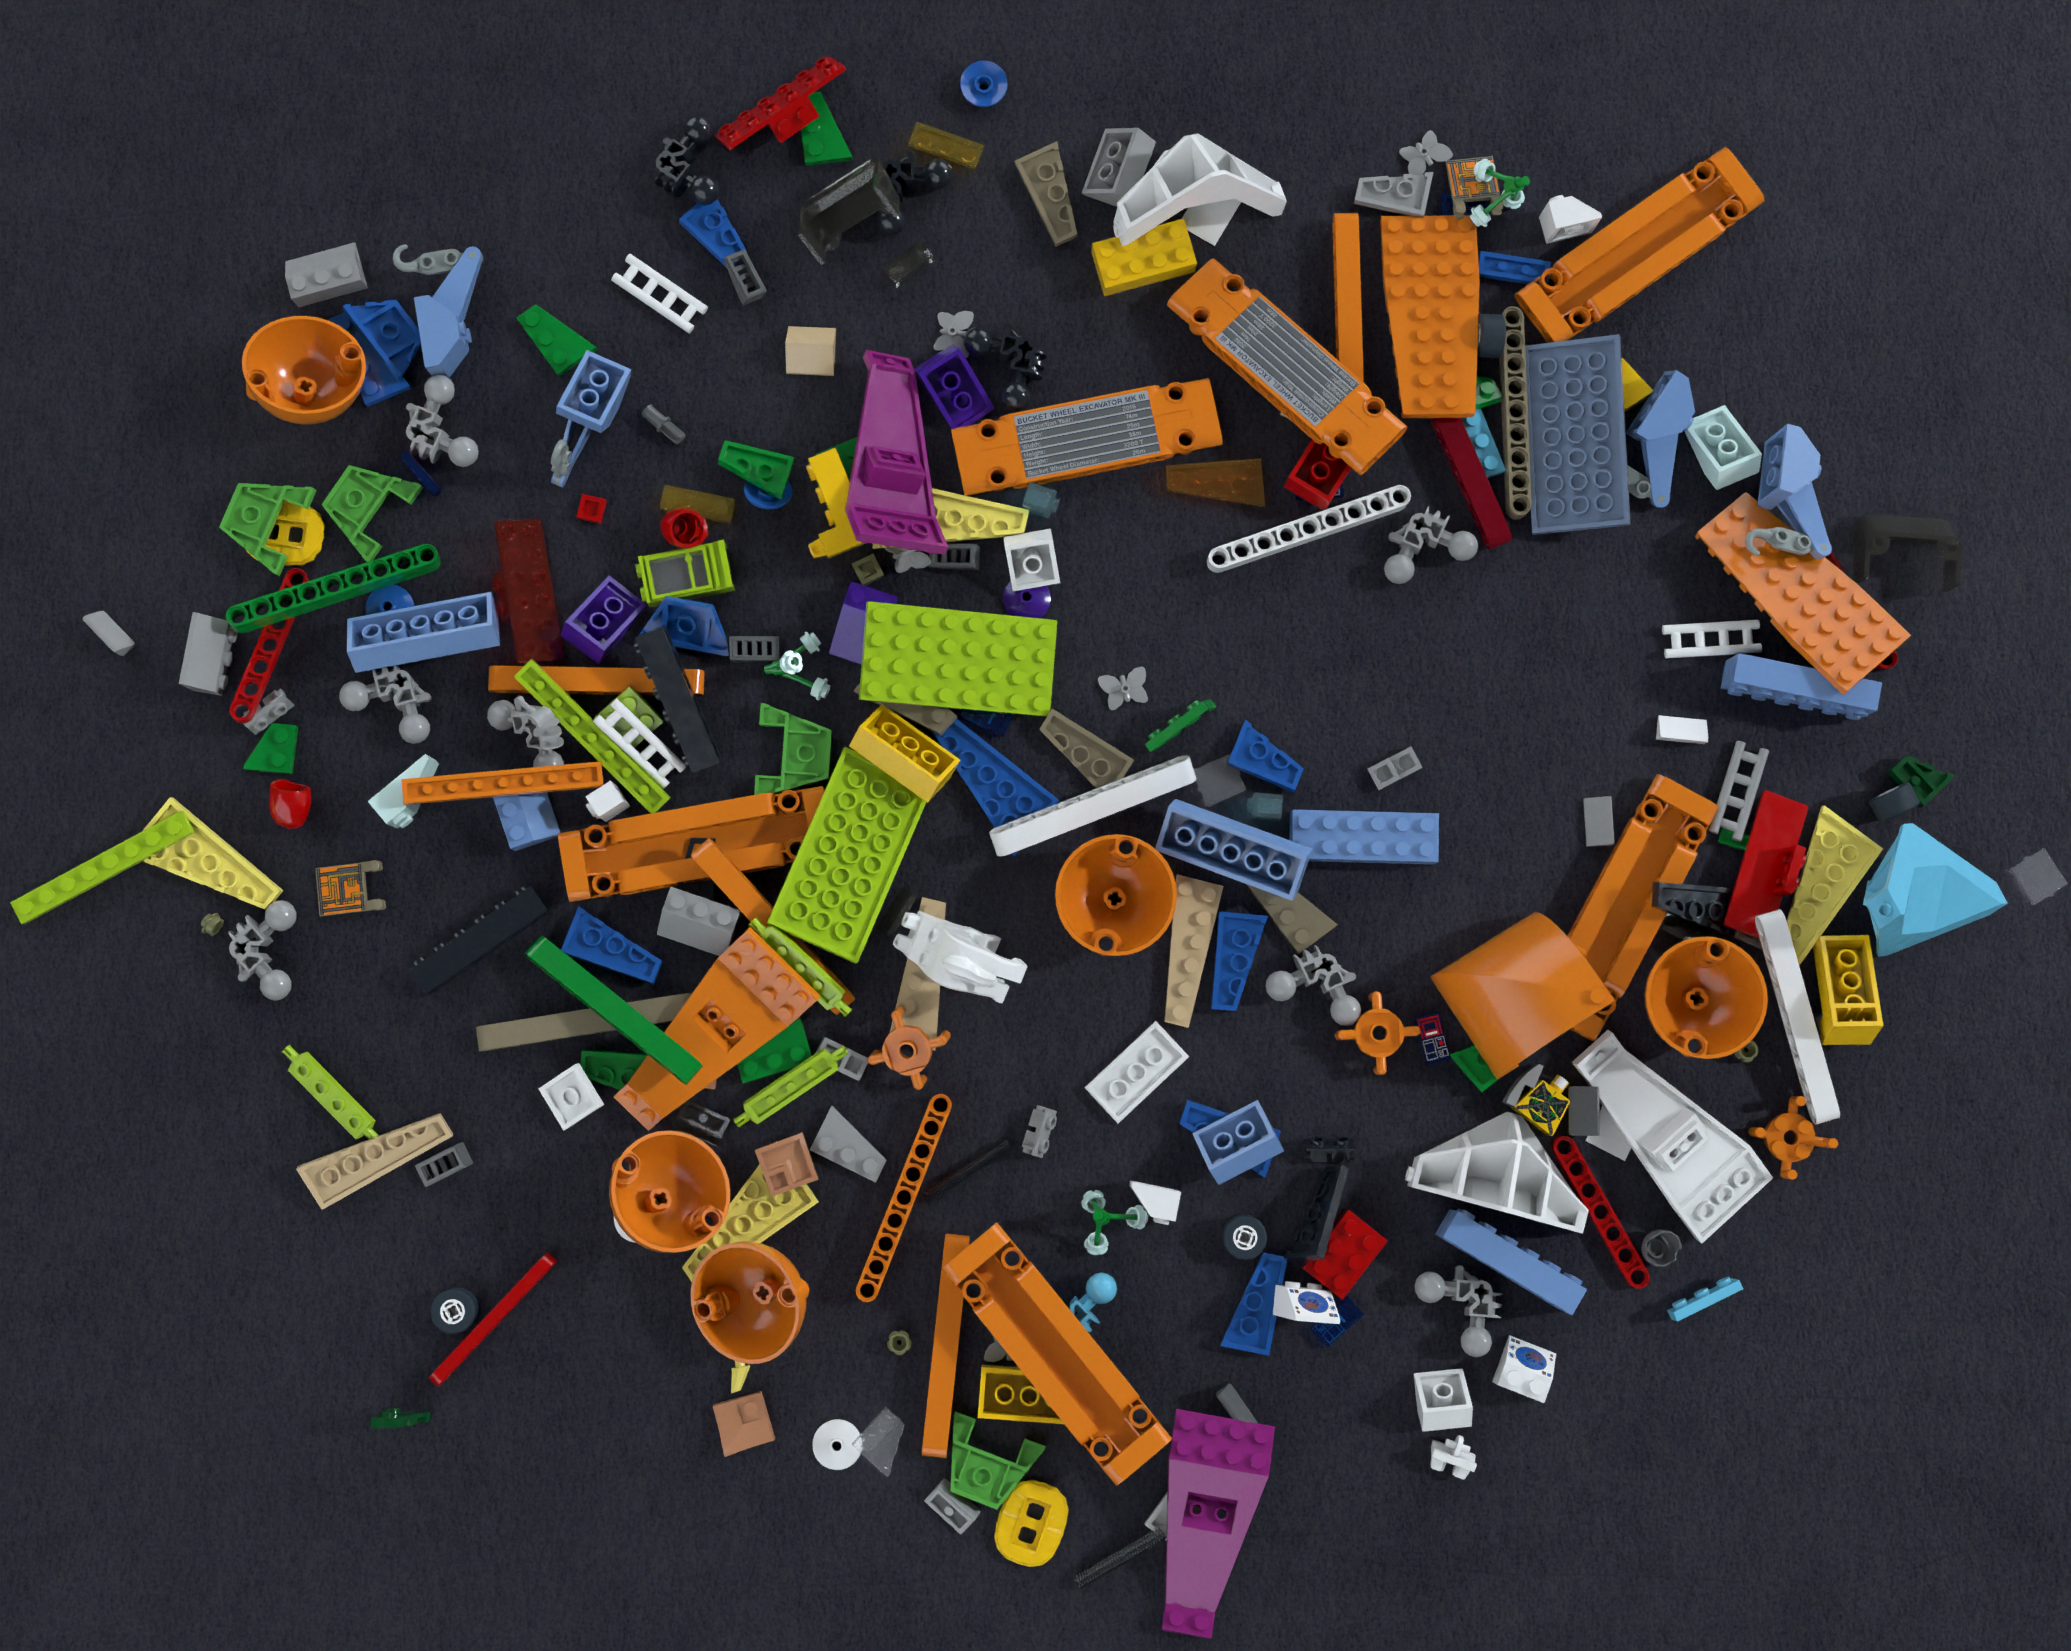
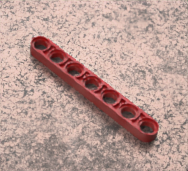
[230,568,309,724]
[1552,1136,1650,1289]
[429,1252,557,1387]

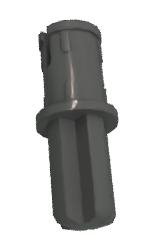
[641,404,686,445]

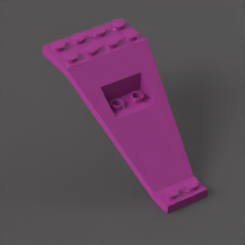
[845,350,948,555]
[1161,1409,1275,1639]

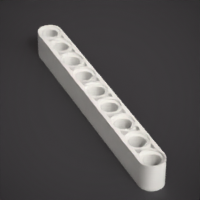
[1207,485,1411,573]
[989,755,1197,856]
[1755,909,1840,1125]

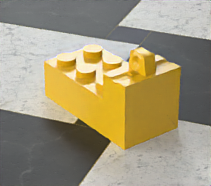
[806,448,866,559]
[1813,935,1883,1045]

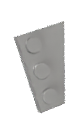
[1354,172,1433,217]
[810,1106,887,1183]

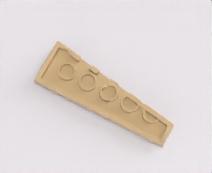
[1164,874,1223,1028]
[890,897,946,1051]
[296,1113,453,1210]

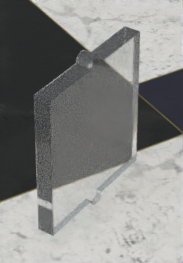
[1194,754,1246,808]
[2010,848,2068,905]

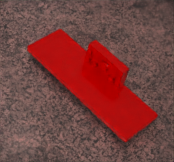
[715,56,846,150]
[1723,790,1808,939]

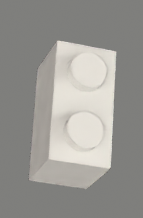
[586,781,630,822]

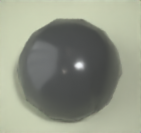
[1641,1229,1682,1267]

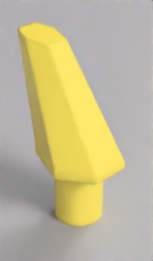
[731,1361,750,1393]

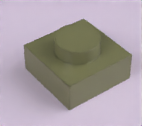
[852,553,884,586]

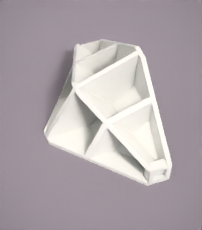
[1113,133,1287,246]
[1405,1112,1589,1234]

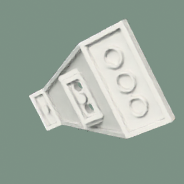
[1572,1030,1773,1243]

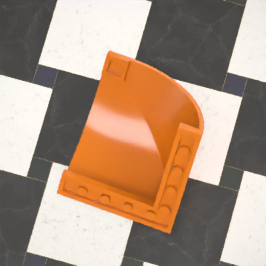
[1430,912,1615,1080]

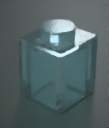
[1022,482,1060,519]
[1246,792,1283,821]

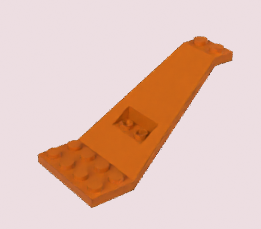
[614,927,820,1131]

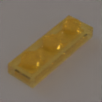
[909,122,984,170]
[660,485,736,524]

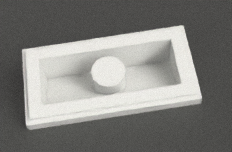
[1656,715,1708,744]

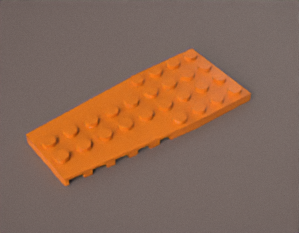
[1380,215,1480,418]
[1695,492,1911,695]

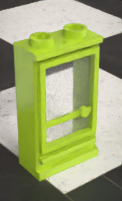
[635,540,735,607]

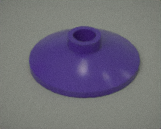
[1003,581,1051,618]

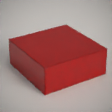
[576,494,607,524]

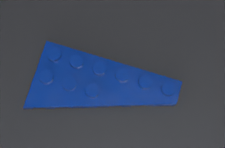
[932,719,1059,857]

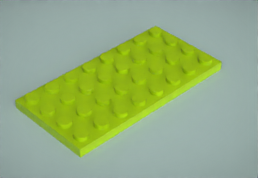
[859,601,1057,717]
[766,747,926,964]

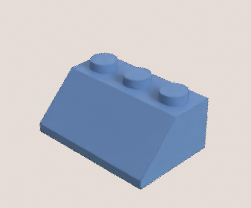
[493,792,561,851]
[1192,1100,1284,1185]

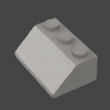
[1082,128,1156,207]
[285,242,368,307]
[179,612,237,696]
[657,887,742,956]

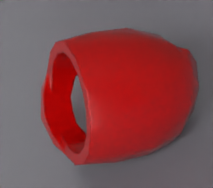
[660,507,708,548]
[269,779,312,829]

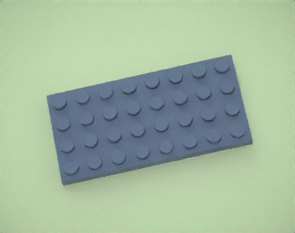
[1525,334,1630,535]

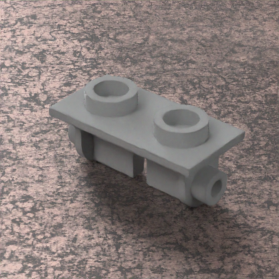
[243,688,294,735]
[1022,1105,1057,1158]

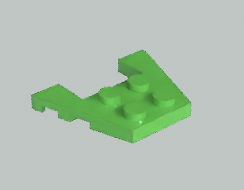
[321,465,423,562]
[219,483,317,576]
[754,703,832,795]
[950,1411,1046,1510]

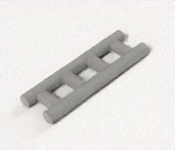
[1708,741,1769,842]

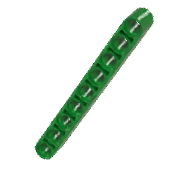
[226,544,441,633]
[524,935,703,1085]

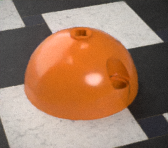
[242,316,366,425]
[1055,834,1177,956]
[1644,937,1768,1059]
[609,1130,730,1253]
[691,1241,809,1364]

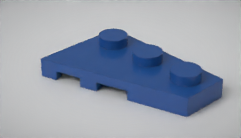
[679,199,747,268]
[1227,720,1303,793]

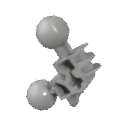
[406,375,479,467]
[1384,506,1478,584]
[339,665,431,744]
[487,696,564,767]
[228,900,297,1001]
[1266,945,1361,1026]
[1415,1265,1502,1357]

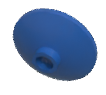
[960,61,1008,107]
[744,481,792,509]
[366,585,414,615]

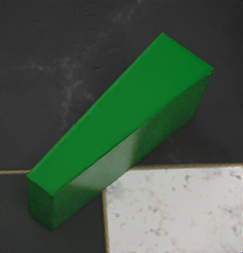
[1718,828,1749,851]

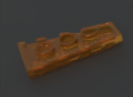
[1165,458,1265,507]

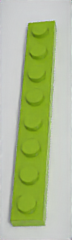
[514,659,671,813]
[10,811,195,924]

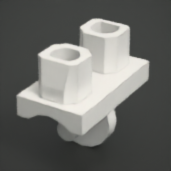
[1430,1435,1477,1480]

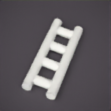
[611,254,708,334]
[1662,620,1762,658]
[593,698,686,789]

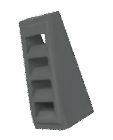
[723,249,767,306]
[928,544,980,570]
[729,636,780,663]
[415,1142,473,1187]

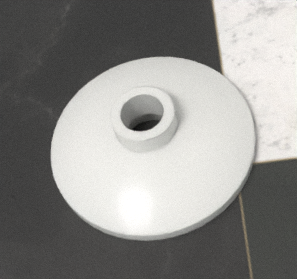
[813,1419,862,1470]

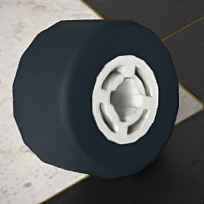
[1477,314,1506,358]
[1869,783,1920,822]
[1221,1214,1267,1260]
[431,1287,479,1334]

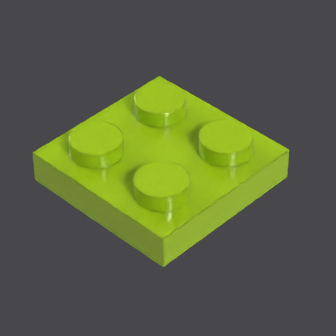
[594,685,664,748]

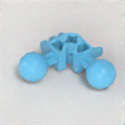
[1069,1273,1117,1332]

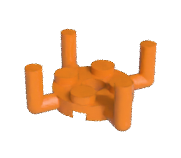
[1335,991,1421,1075]
[868,1005,951,1090]
[1748,1096,1838,1180]

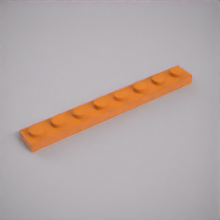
[401,761,603,805]

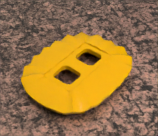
[246,501,325,566]
[994,1480,1069,1567]

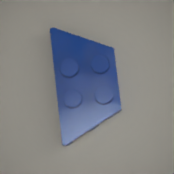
[343,300,421,382]
[639,596,730,656]

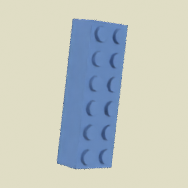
[347,592,500,673]
[1720,653,1882,720]
[1155,799,1312,901]
[1289,810,1439,864]
[1435,1208,1587,1315]

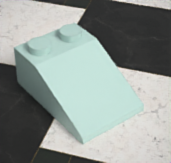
[1684,405,1762,490]
[368,754,439,829]

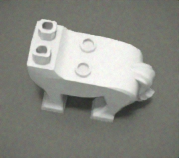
[893,911,1027,1003]

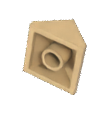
[785,326,836,376]

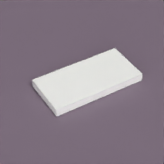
[1085,1021,1189,1123]

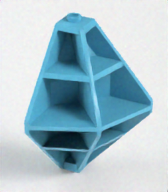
[1863,823,2008,957]

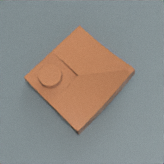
[755,1132,819,1197]
[713,1391,775,1457]

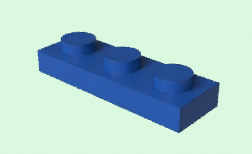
[1478,251,1551,285]

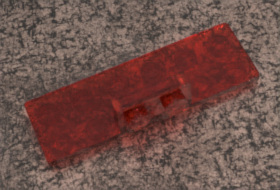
[492,519,564,663]

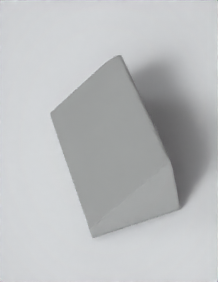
[83,611,135,656]
[1583,796,1614,847]
[924,1478,980,1534]

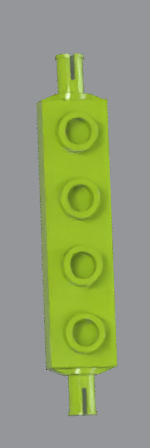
[749,917,852,1017]
[282,1045,379,1139]
[733,1045,849,1127]

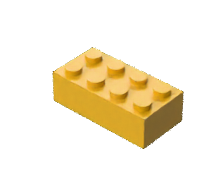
[1091,219,1197,296]
[849,704,960,803]
[978,1364,1064,1424]

